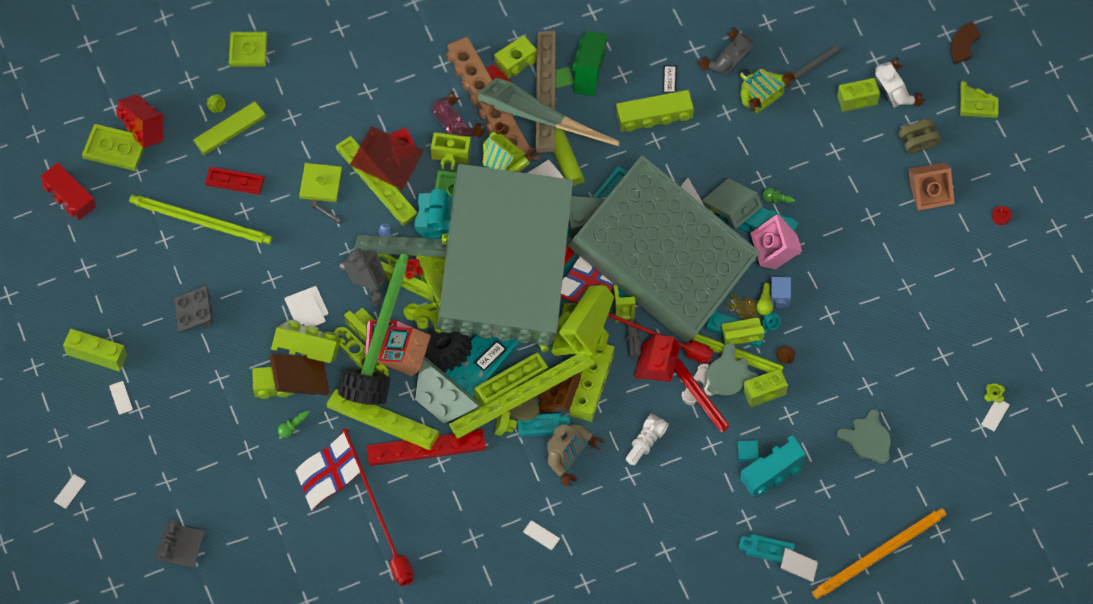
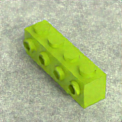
[570,344,615,422]

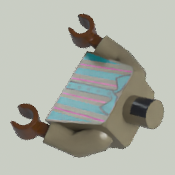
[547,424,605,486]

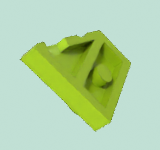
[960,81,998,118]

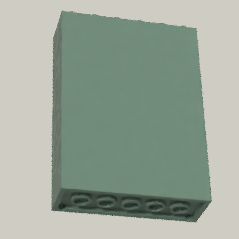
[437,164,573,346]

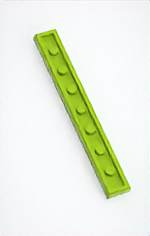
[449,355,595,439]

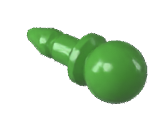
[762,188,795,203]
[278,410,309,438]

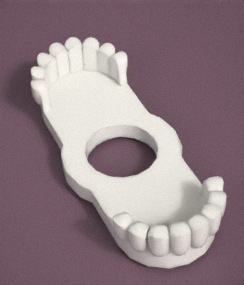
[682,363,709,405]

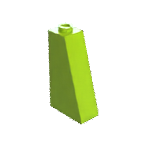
[560,285,614,355]

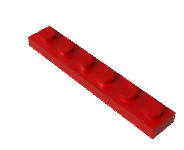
[367,430,486,467]

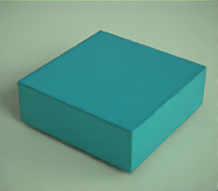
[737,441,759,462]

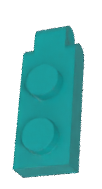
[517,413,571,437]
[739,534,795,563]

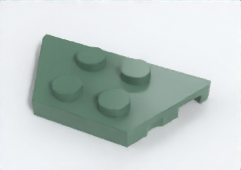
[415,357,481,424]

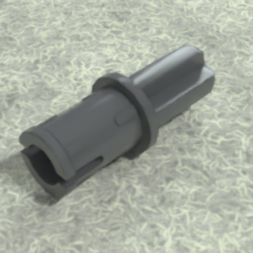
[626,319,641,358]

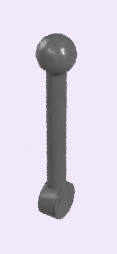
[310,200,342,224]

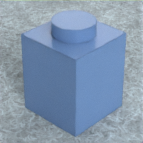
[770,277,791,308]

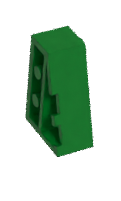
[572,30,608,97]

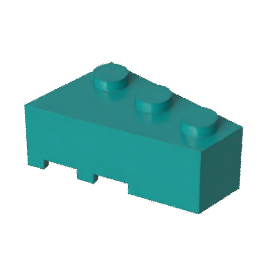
[740,435,805,497]

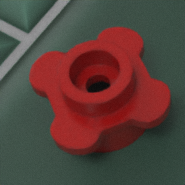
[405,259,423,279]

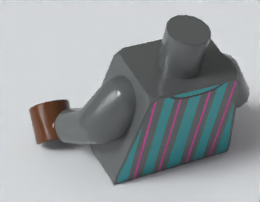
[698,27,753,77]

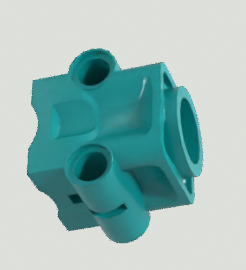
[414,189,453,239]

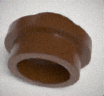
[776,345,795,364]

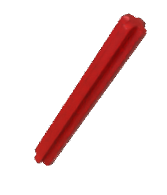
[674,358,729,432]

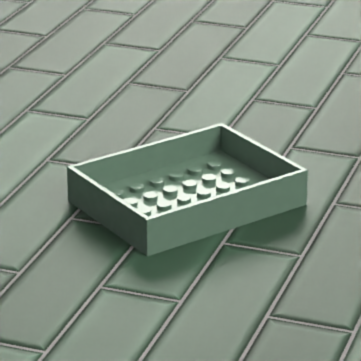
[567,155,760,344]

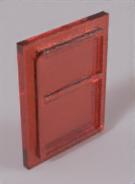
[350,126,424,191]

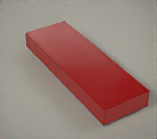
[205,167,265,195]

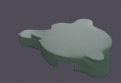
[703,343,758,396]
[837,410,891,464]

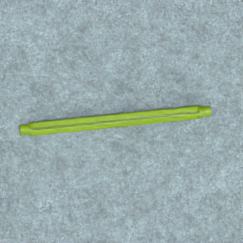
[129,195,273,245]

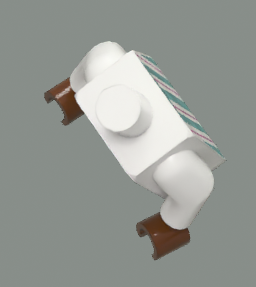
[875,57,926,108]

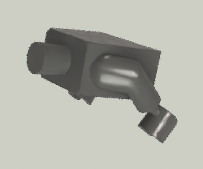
[340,248,387,307]

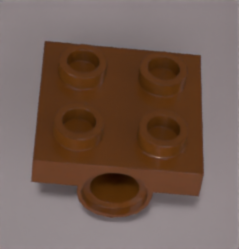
[537,374,581,413]

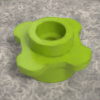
[984,383,1005,403]

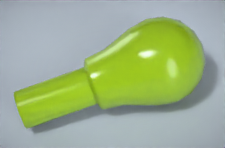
[756,283,773,316]

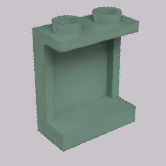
[702,178,763,229]

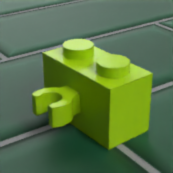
[431,132,471,170]

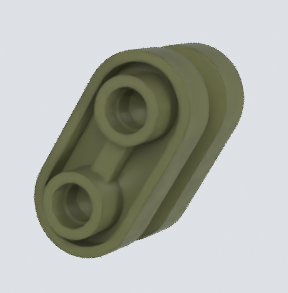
[898,118,942,154]

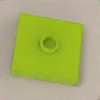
[229,32,268,67]
[299,163,342,202]

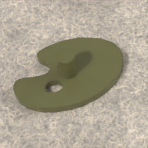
[508,398,539,421]

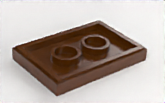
[270,353,330,396]

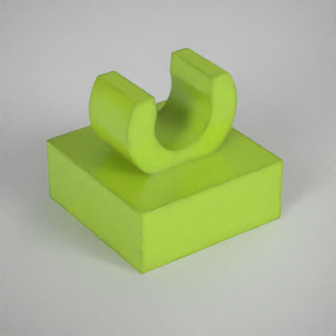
[494,411,517,436]

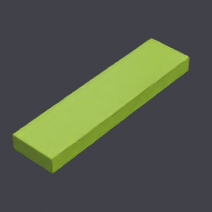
[193,101,266,156]

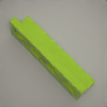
[377,254,434,301]

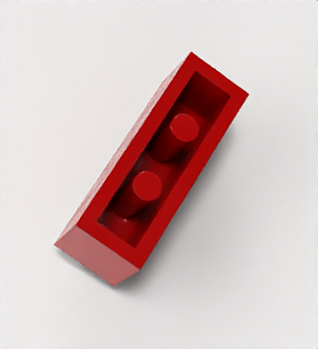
[40,162,96,220]

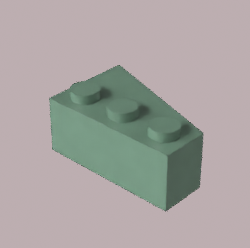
[568,196,605,239]

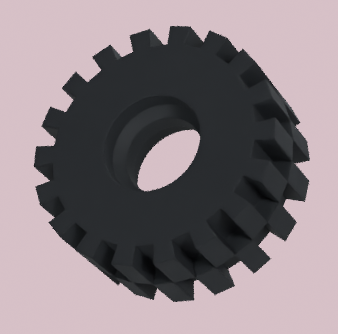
[424,330,472,373]

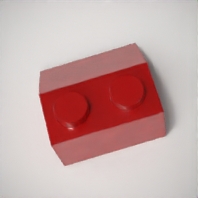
[634,335,680,382]

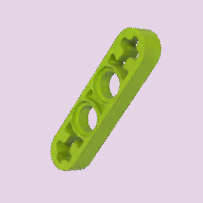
[334,327,389,377]

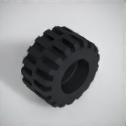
[338,368,391,405]

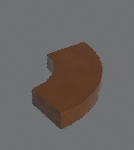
[951,21,981,65]

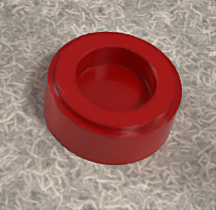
[992,206,1012,226]

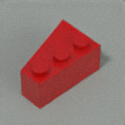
[116,94,163,148]

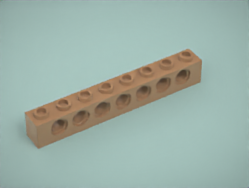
[446,37,531,161]

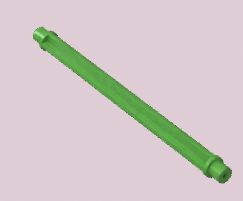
[361,254,409,376]

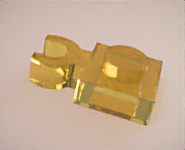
[726,294,759,319]

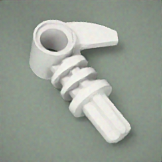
[626,413,669,465]

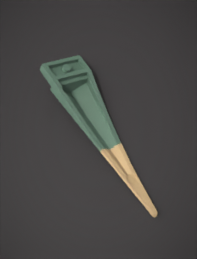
[478,78,619,146]

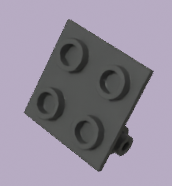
[174,286,213,333]
[155,520,205,568]

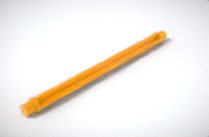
[812,508,946,599]

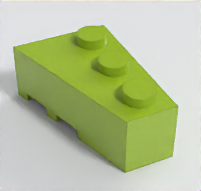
[271,320,342,363]

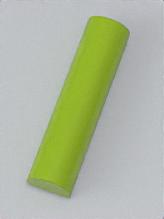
[552,127,585,186]
[473,352,548,406]

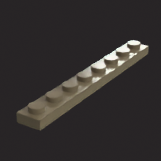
[536,31,557,153]

